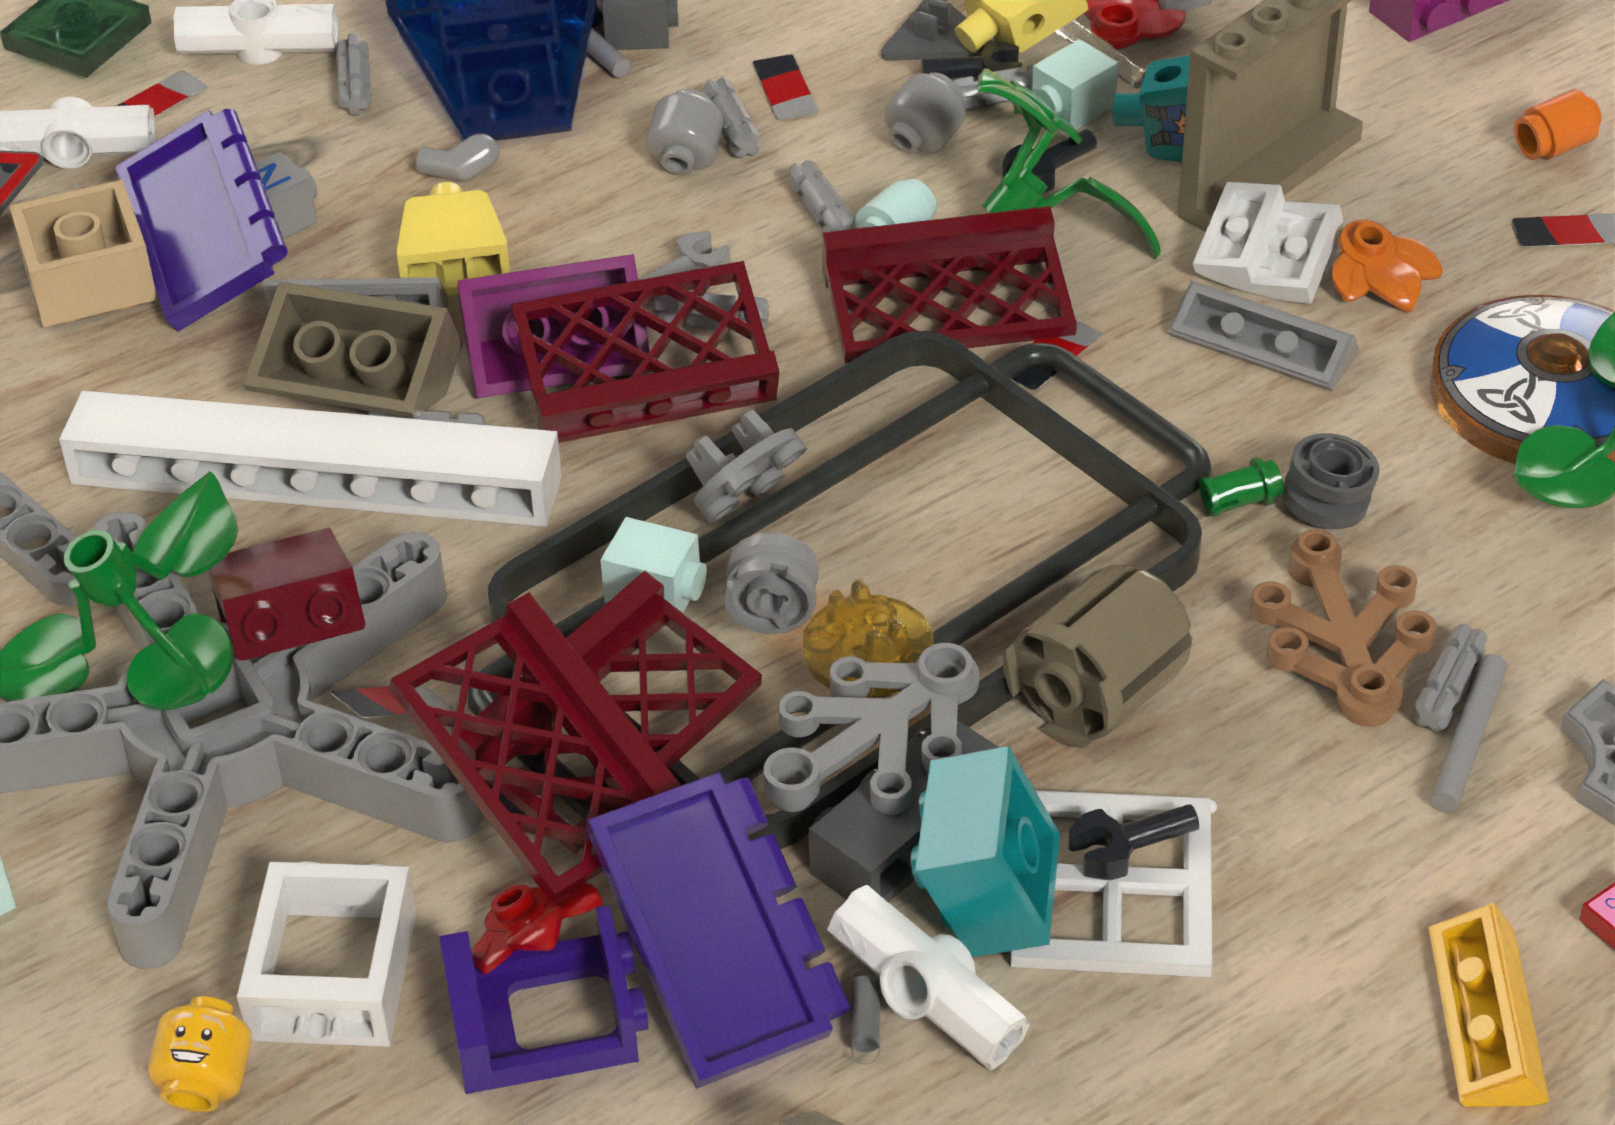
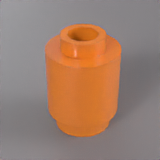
[1514,89,1602,160]

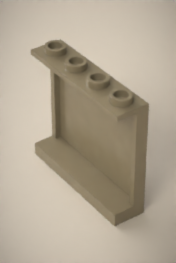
[1178,0,1363,232]

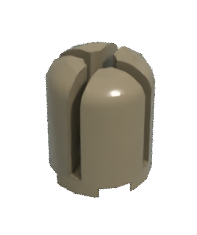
[1003,565,1192,748]

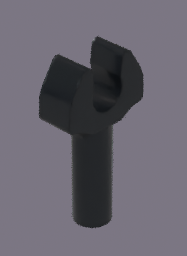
[921,41,1022,79]
[1002,129,1097,194]
[1068,804,1199,880]

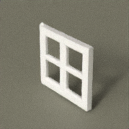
[1011,790,1217,977]

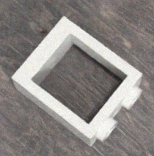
[237,861,417,1047]

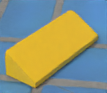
[1428,903,1549,1107]

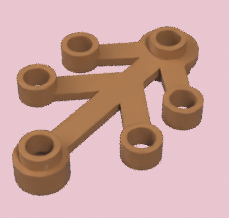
[1250,529,1436,727]

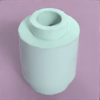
[855,179,937,229]

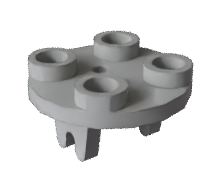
[686,409,807,524]

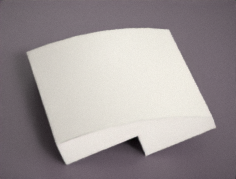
[1193,182,1344,304]

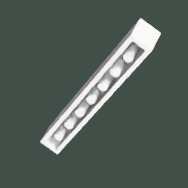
[59,391,562,527]

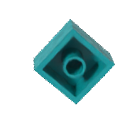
[911,746,1060,957]

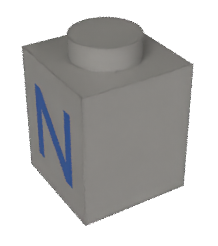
[256,152,317,239]

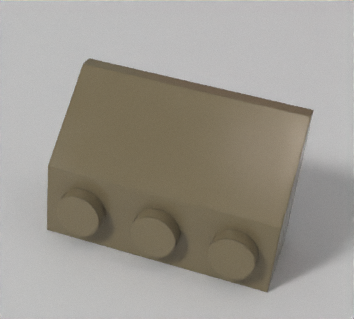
[243,281,463,419]

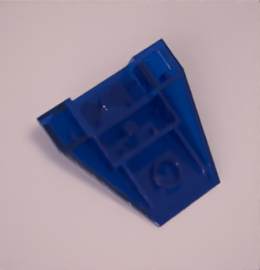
[385,0,597,141]

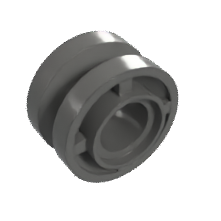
[1282,433,1380,529]

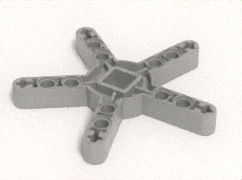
[0,512,482,969]

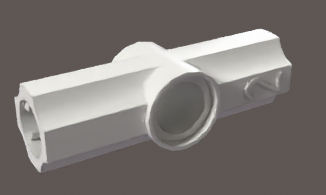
[173,0,339,65]
[0,96,156,169]
[827,885,1030,1070]

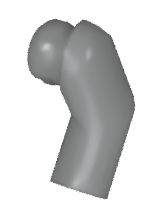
[416,134,500,181]

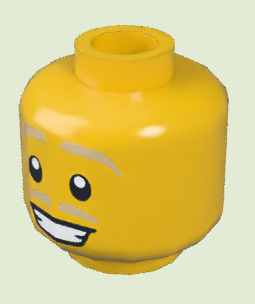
[148,996,252,1112]

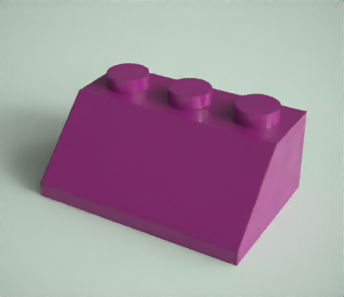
[456,254,651,399]

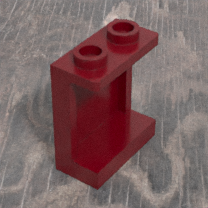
[208,527,365,661]

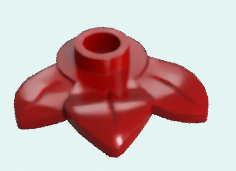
[1083,0,1186,50]
[472,883,603,975]

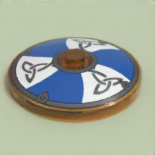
[1430,295,1615,464]

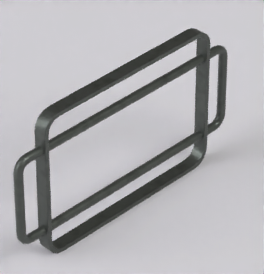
[467,331,1211,849]

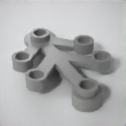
[764,643,980,815]

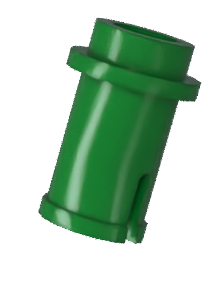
[1199,457,1284,517]

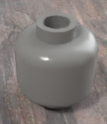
[884,72,965,154]
[647,89,723,174]

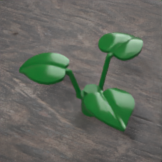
[978,69,1161,260]
[1513,312,1615,508]
[0,471,238,711]

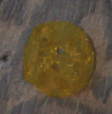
[803,579,933,698]

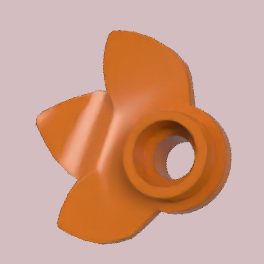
[1331,220,1443,312]

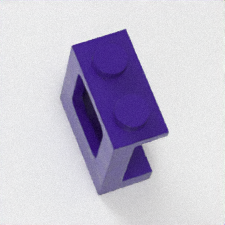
[439,905,649,1094]

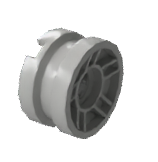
[723,532,819,634]

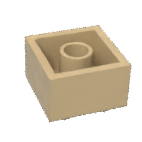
[9,179,158,328]

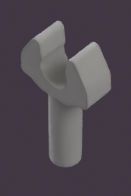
[638,231,730,298]

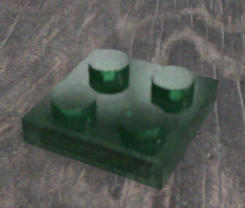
[0,0,152,78]

